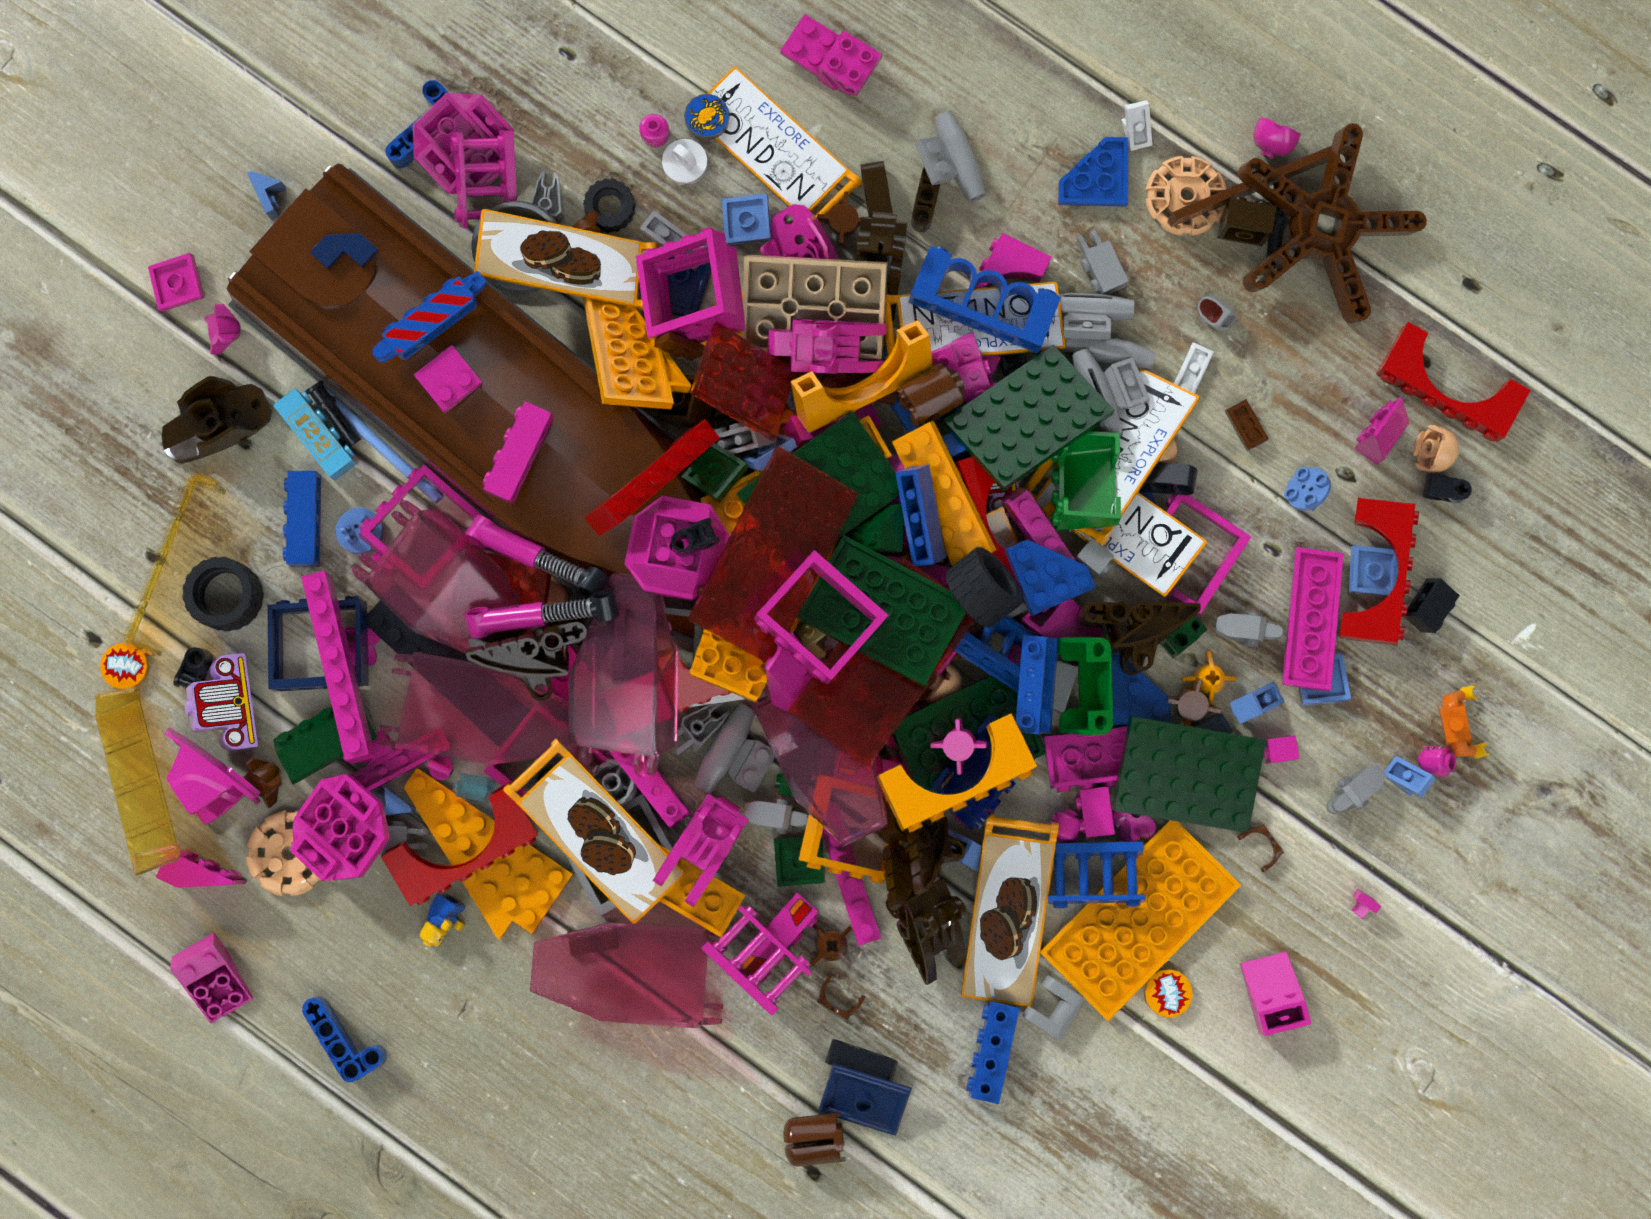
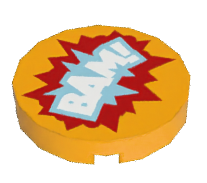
[100,642,150,690]
[1144,969,1193,1018]

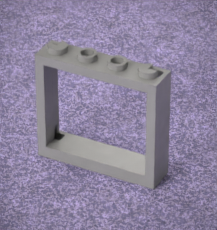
[566,793,673,917]

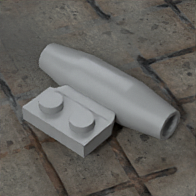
[915,111,986,202]
[1059,293,1134,340]
[1060,337,1155,372]
[1072,349,1150,436]
[693,703,777,794]

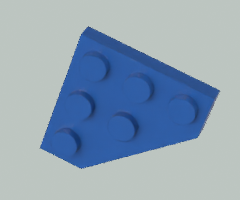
[1058,137,1128,207]
[1004,540,1096,615]
[1111,654,1172,725]

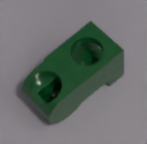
[1160,615,1208,659]

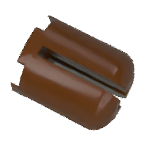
[783,1112,846,1167]

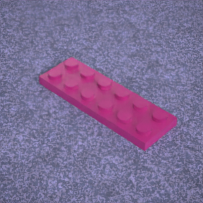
[1282,547,1344,692]

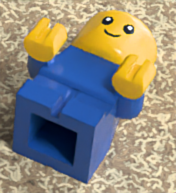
[419,894,466,947]

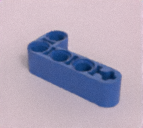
[385,80,449,169]
[302,997,387,1082]

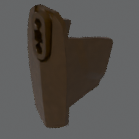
[162,376,272,464]

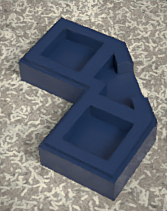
[310,233,379,270]

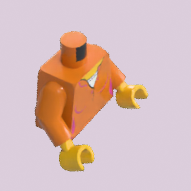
[1438,686,1490,759]

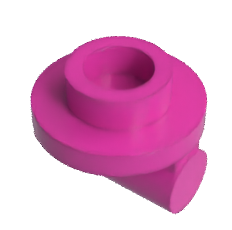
[427,756,453,780]

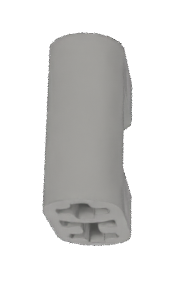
[1022,975,1086,1041]

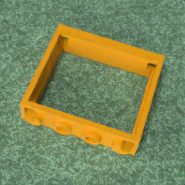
[799,775,902,884]

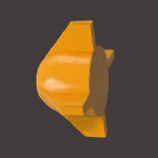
[1181,651,1237,705]

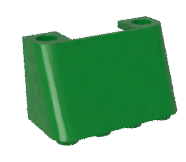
[1051,431,1121,531]
[1058,636,1113,735]

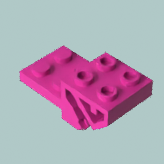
[780,14,882,96]

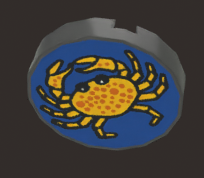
[684,94,730,140]

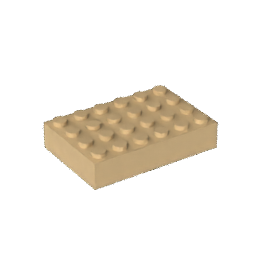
[741,255,888,360]

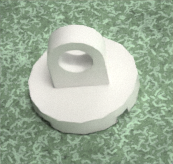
[662,139,708,185]

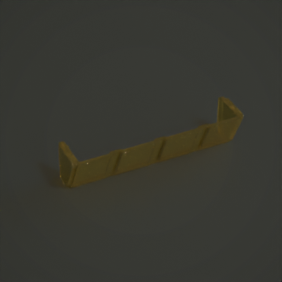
[121,473,226,657]
[94,687,181,876]

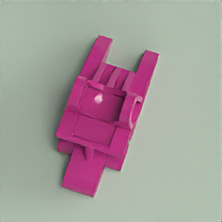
[768,319,887,374]
[652,793,749,907]

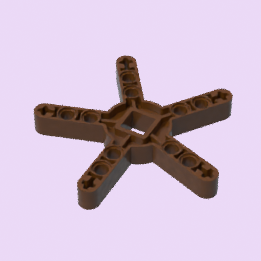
[1238,123,1427,324]

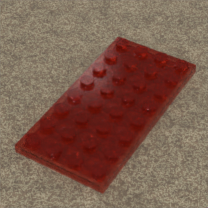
[687,446,859,663]
[788,557,975,769]

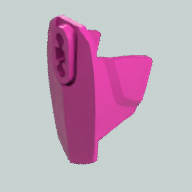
[760,204,839,260]
[165,727,261,825]

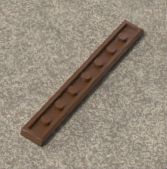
[1168,146,1331,227]

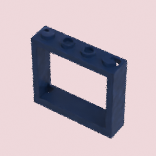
[267,596,369,692]

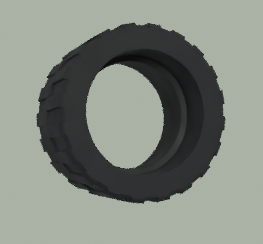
[945,547,1023,628]
[182,557,264,631]

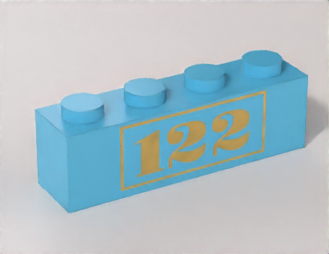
[273,388,357,481]

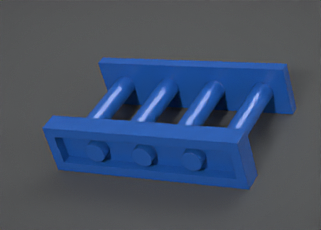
[948,613,1038,693]
[1016,635,1059,734]
[1048,842,1145,908]

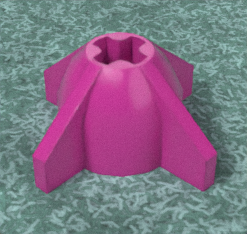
[204,304,241,354]
[931,718,988,775]

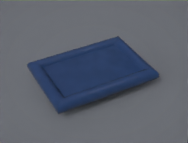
[657,245,712,317]
[818,1063,912,1136]

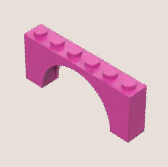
[975,233,1052,378]

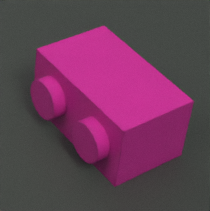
[1076,787,1115,838]

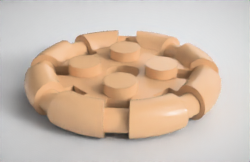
[1145,156,1227,236]
[246,810,322,896]

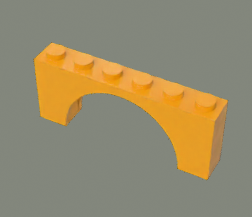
[791,320,933,433]
[877,714,1037,833]

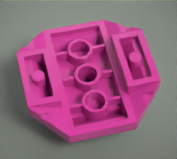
[413,93,514,194]
[625,496,730,601]
[290,774,390,882]

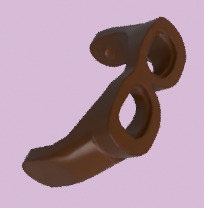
[1237,824,1284,873]
[817,975,865,1020]

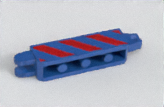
[372,271,488,363]

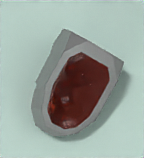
[1198,295,1238,331]

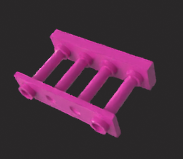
[450,130,517,228]
[609,737,691,828]
[701,905,812,1016]

